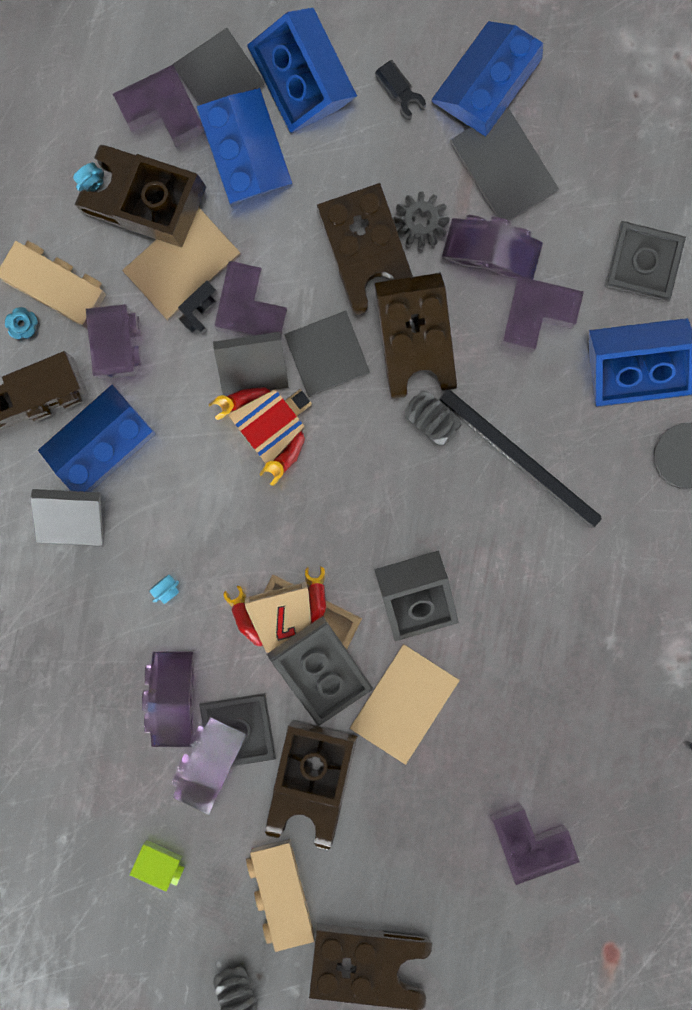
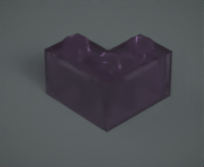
[113,65,205,147]
[442,215,543,281]
[214,261,288,341]
[500,276,584,353]
[86,304,142,379]
[142,652,194,747]
[171,718,247,815]
[490,805,580,885]

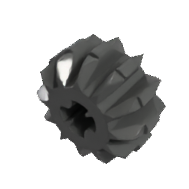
[393,191,450,249]
[404,391,462,445]
[213,966,258,1010]

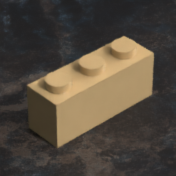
[0,240,106,329]
[246,839,315,952]

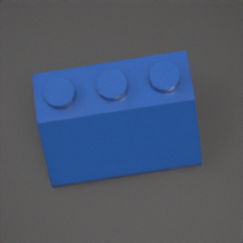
[247,7,357,133]
[431,21,543,137]
[196,88,292,205]
[589,318,692,406]
[38,384,156,492]

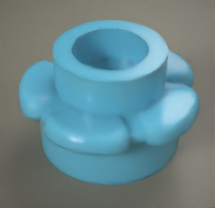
[73,162,104,192]
[5,307,38,340]
[149,574,179,604]

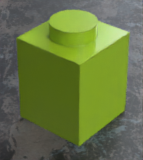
[130,840,185,892]

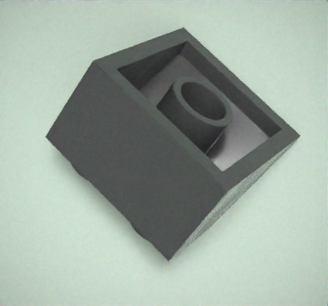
[374,551,459,642]

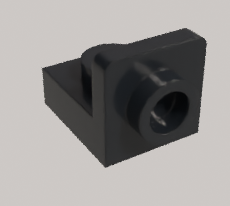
[178,280,218,335]

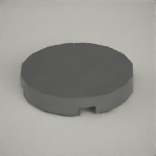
[654,423,692,489]

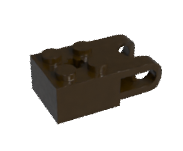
[74,145,207,248]
[317,183,413,315]
[374,273,457,399]
[0,351,88,430]
[265,721,358,851]
[309,923,432,1010]

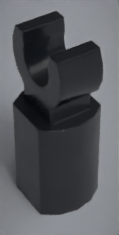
[375,60,426,119]

